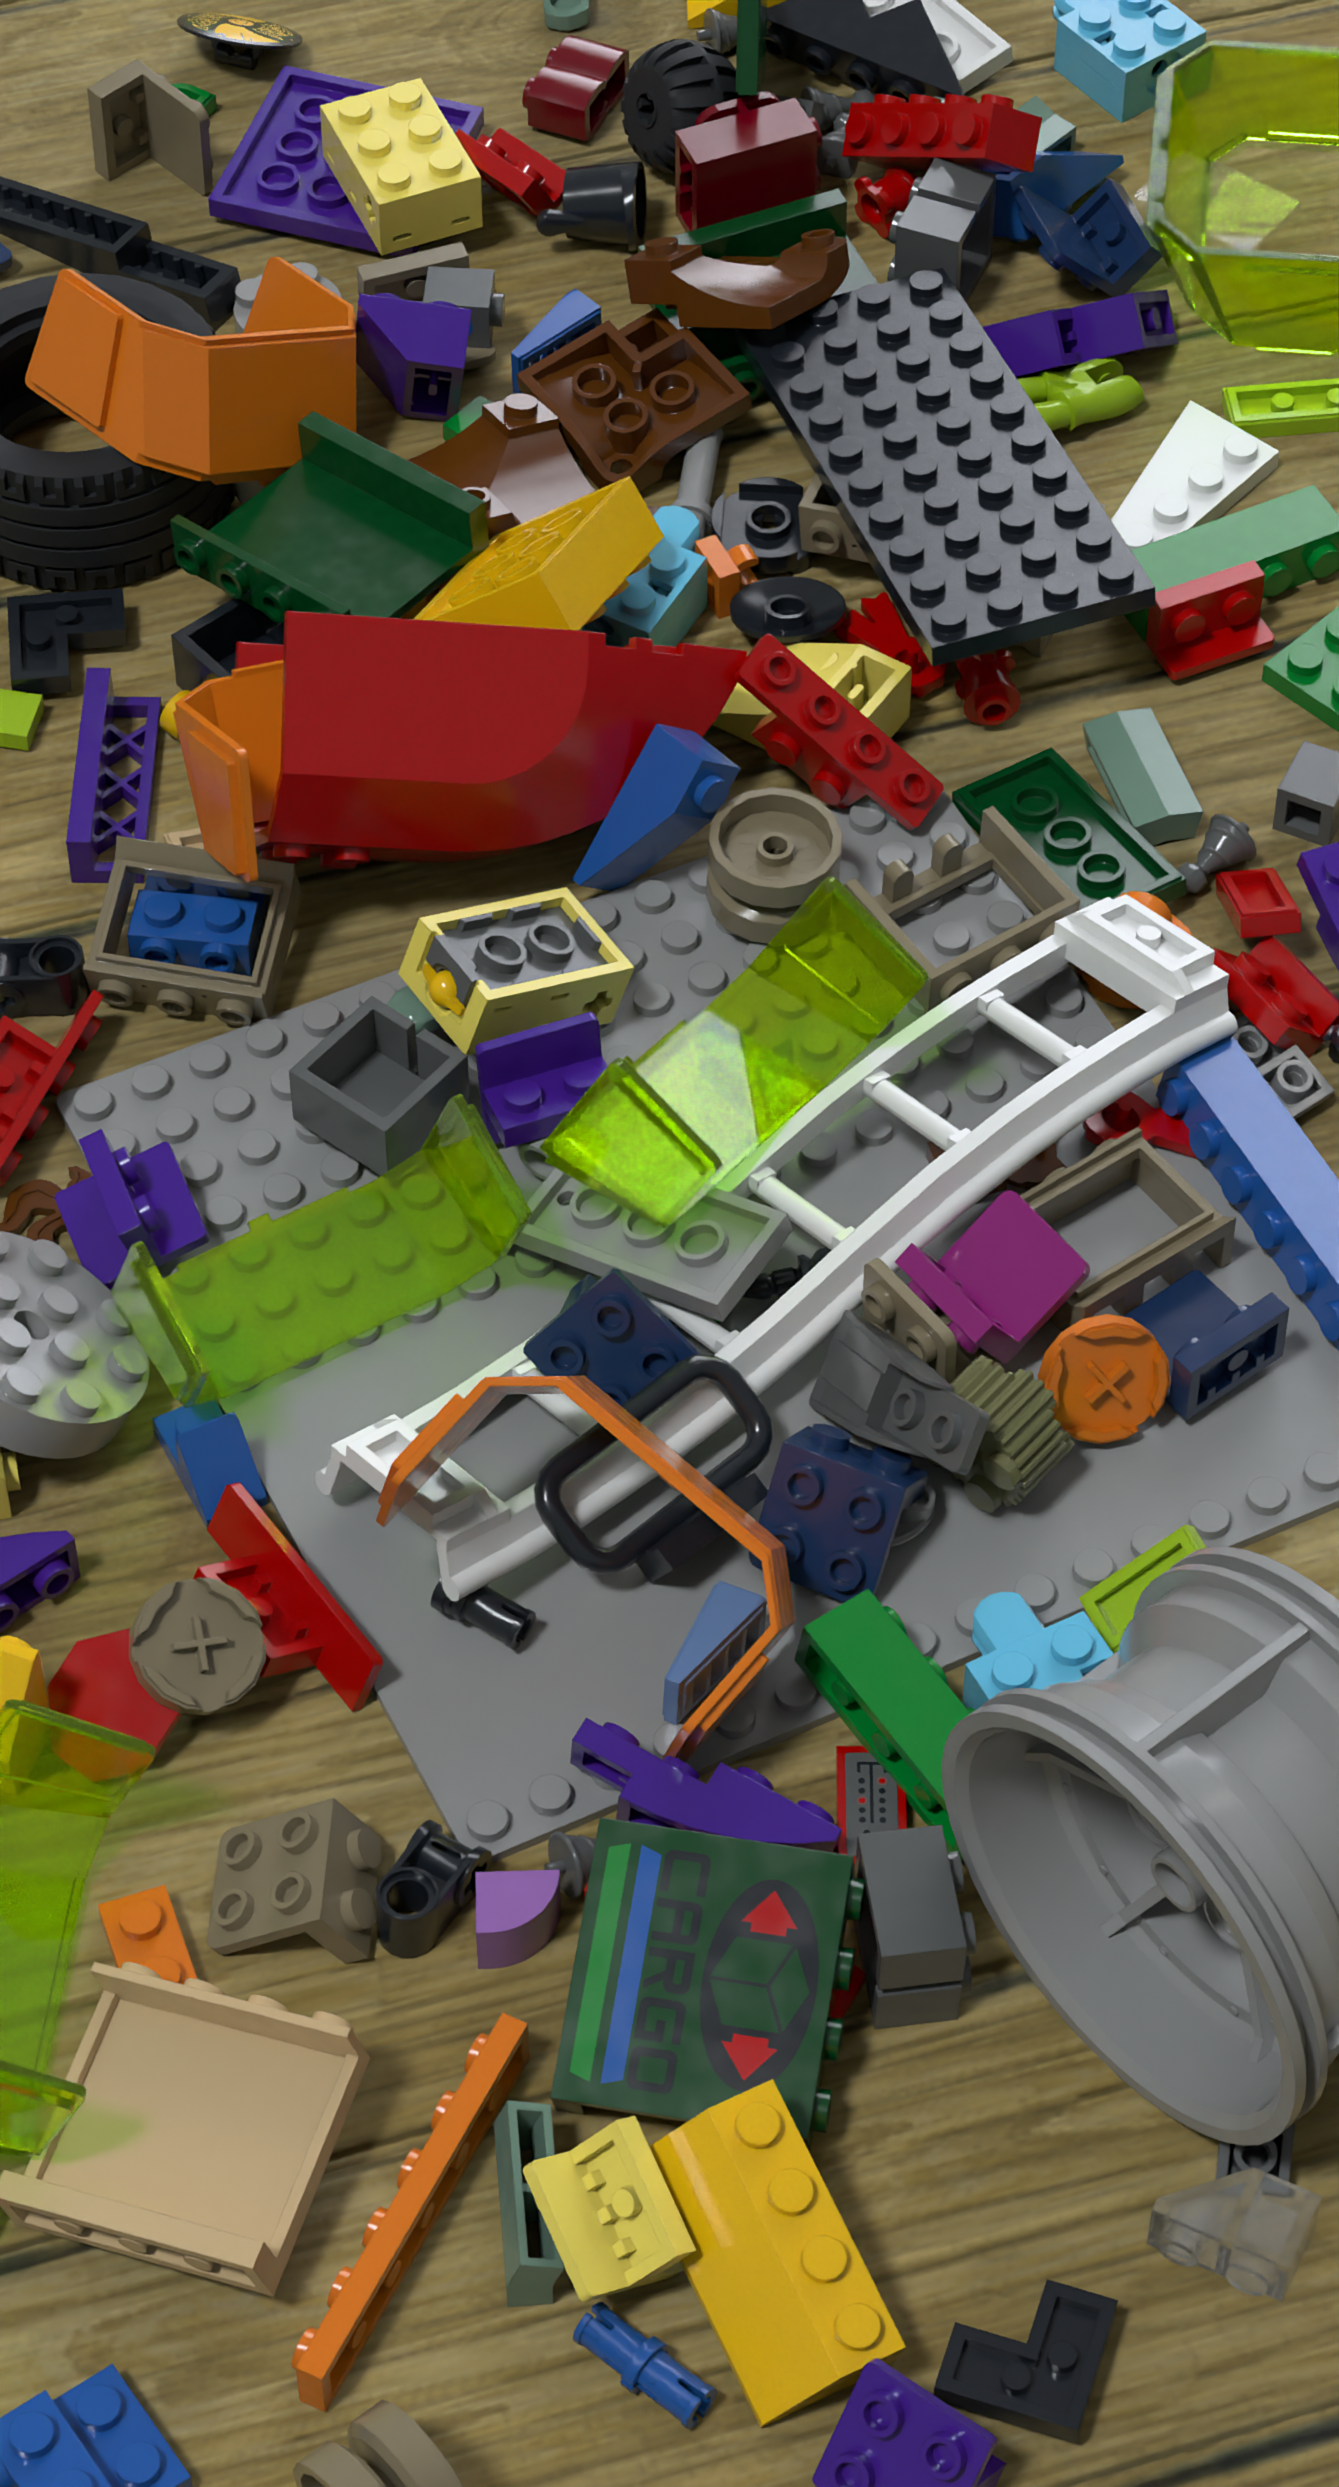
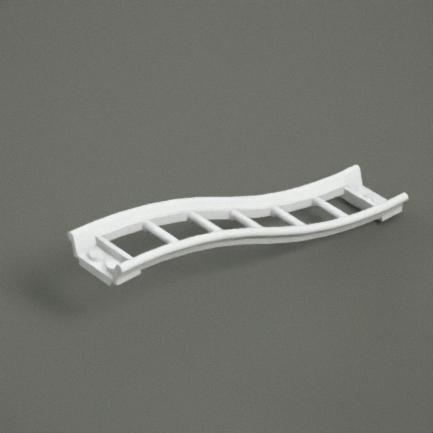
[315,894,1238,1601]

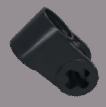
[0,935,91,1019]
[376,1820,492,1958]

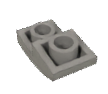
[1226,1014,1335,1120]

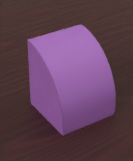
[475,1870,561,1969]

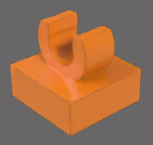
[695,535,759,619]

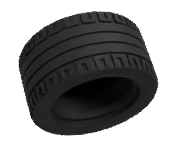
[0,273,235,591]

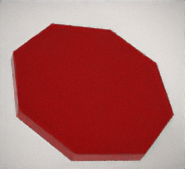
[47,1628,183,1773]

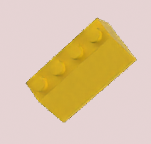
[649,2079,906,2428]

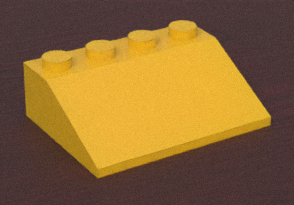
[414,476,664,631]

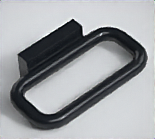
[534,1354,773,1583]

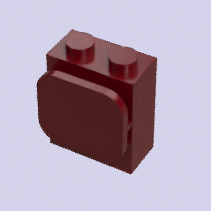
[675,92,822,232]

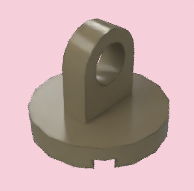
[129,1577,266,1715]

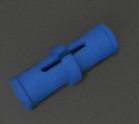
[573,2302,717,2429]

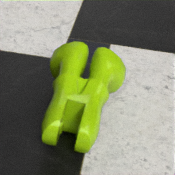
[1017,356,1144,431]

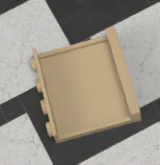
[0,1962,370,2297]

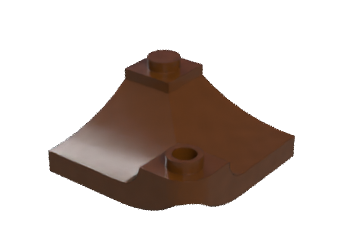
[624,229,850,329]
[516,307,752,492]
[407,393,595,540]

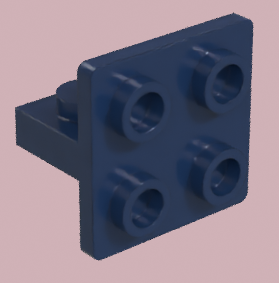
[523,1268,701,1405]

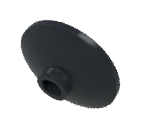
[730,576,846,643]

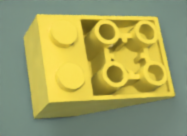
[712,642,912,750]

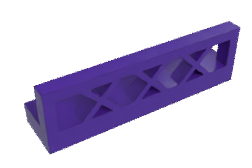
[66,668,162,884]

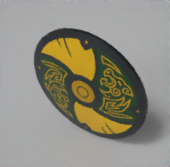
[177,13,303,70]

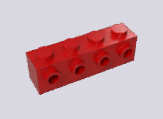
[842,94,1042,173]

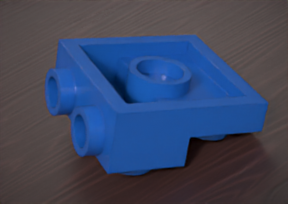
[127,876,270,977]
[0,2364,193,2487]

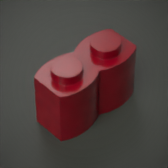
[522,35,629,141]

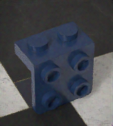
[1013,177,1165,297]
[749,1424,929,1602]

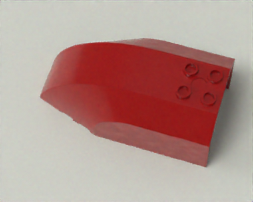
[235,611,747,869]

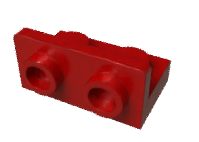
[455,128,566,218]
[1146,560,1275,680]
[1213,935,1339,1057]

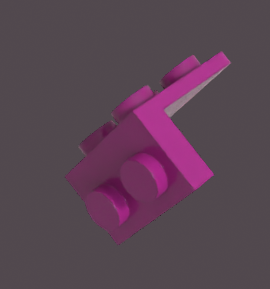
[894,1190,1090,1365]

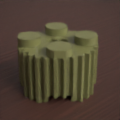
[926,1355,1075,1513]

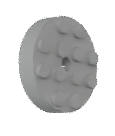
[0,1231,149,1459]

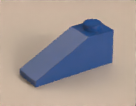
[572,723,741,891]

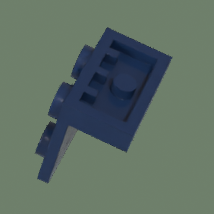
[1123,1270,1290,1420]

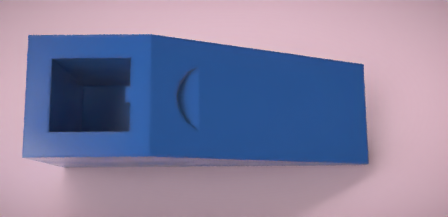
[991,151,1124,242]

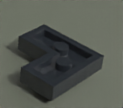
[7,588,127,694]
[933,2279,1118,2444]

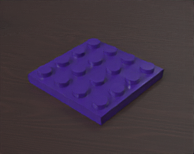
[208,65,484,257]

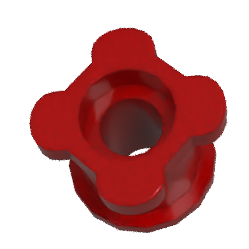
[854,166,917,238]
[955,650,1021,725]

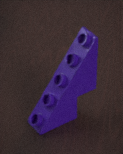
[983,290,1179,379]

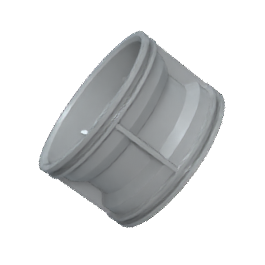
[942,1546,1339,2146]

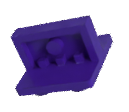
[475,1012,625,1149]
[55,1129,210,1290]
[812,2358,1006,2487]

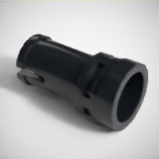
[430,1578,536,1650]

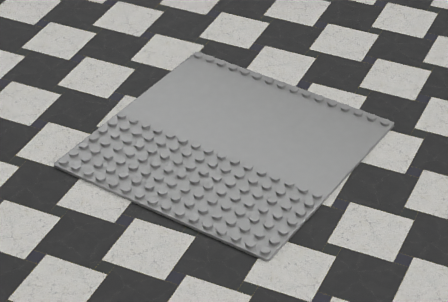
[57,790,1339,1863]

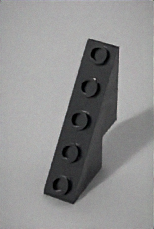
[766,0,965,103]

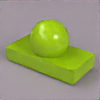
[1079,1524,1207,1654]

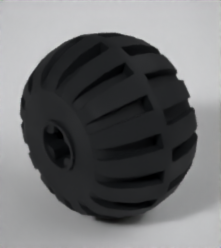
[621,39,742,175]

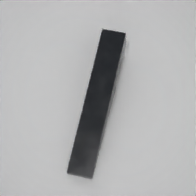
[0,176,241,332]

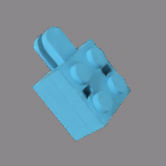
[1052,0,1207,123]
[581,506,708,647]
[962,1592,1113,1710]

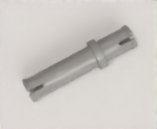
[670,427,724,539]

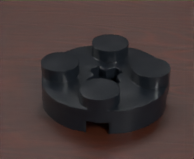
[711,477,817,574]

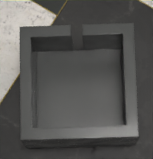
[887,158,997,303]
[289,996,470,1180]
[854,1825,977,2029]

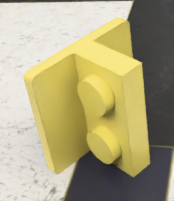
[523,2116,696,2302]

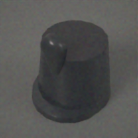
[536,161,647,251]

